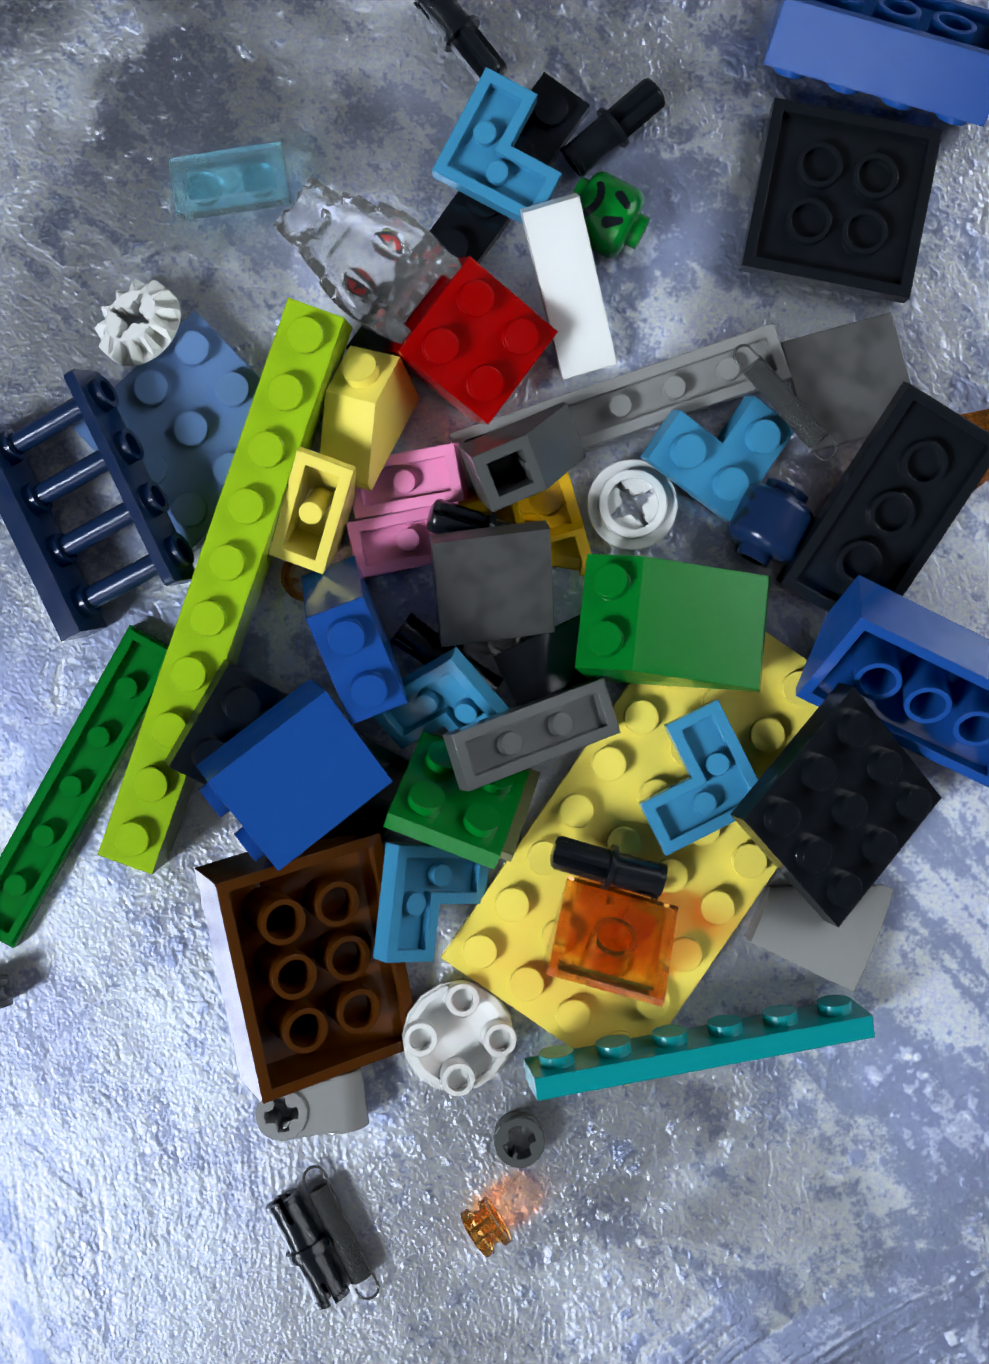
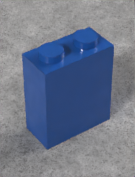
[301,555,408,725]
[196,678,392,871]

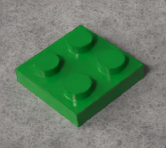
[383,731,530,870]

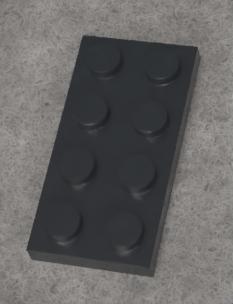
[776,381,989,612]
[165,659,410,840]

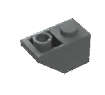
[458,402,586,512]

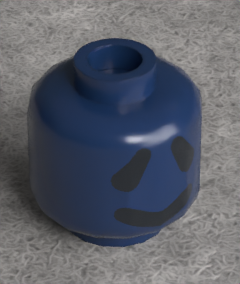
[728,478,814,568]

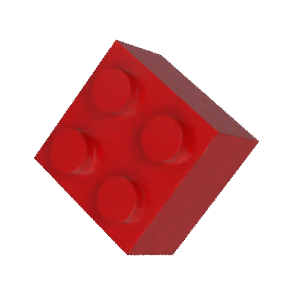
[384,256,558,425]

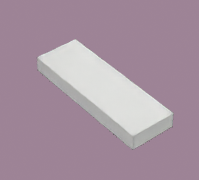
[520,193,617,380]

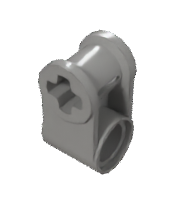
[255,1067,369,1141]

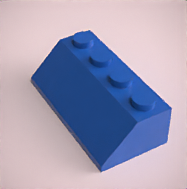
[763,0,989,127]
[796,575,989,787]

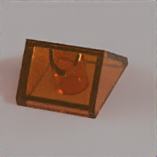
[544,876,678,1007]

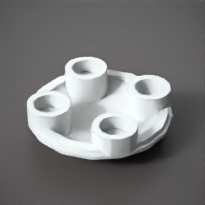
[402,980,517,1097]

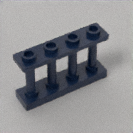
[0,369,195,642]

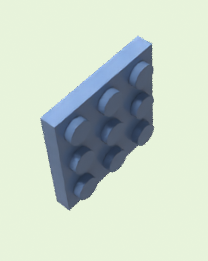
[72,310,260,552]

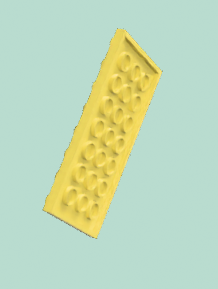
[441,631,818,1086]

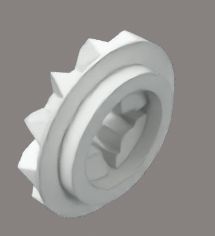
[94,279,181,366]
[586,459,678,551]

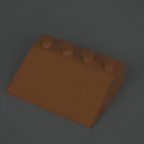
[194,830,413,1104]

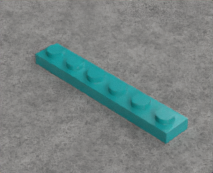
[523,995,875,1101]

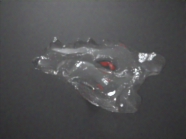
[273,176,462,344]

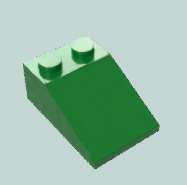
[575,554,770,692]

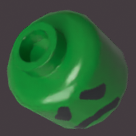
[572,171,651,259]

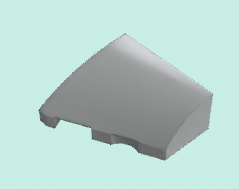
[744,884,894,992]

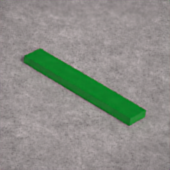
[0,625,169,948]

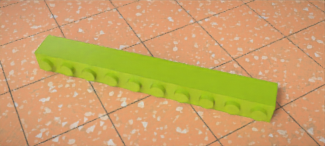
[97,297,353,875]

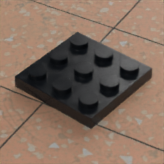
[739,97,943,303]
[730,683,942,928]

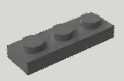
[442,678,621,791]

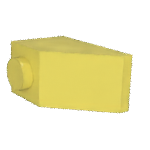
[320,346,419,491]
[268,446,356,574]

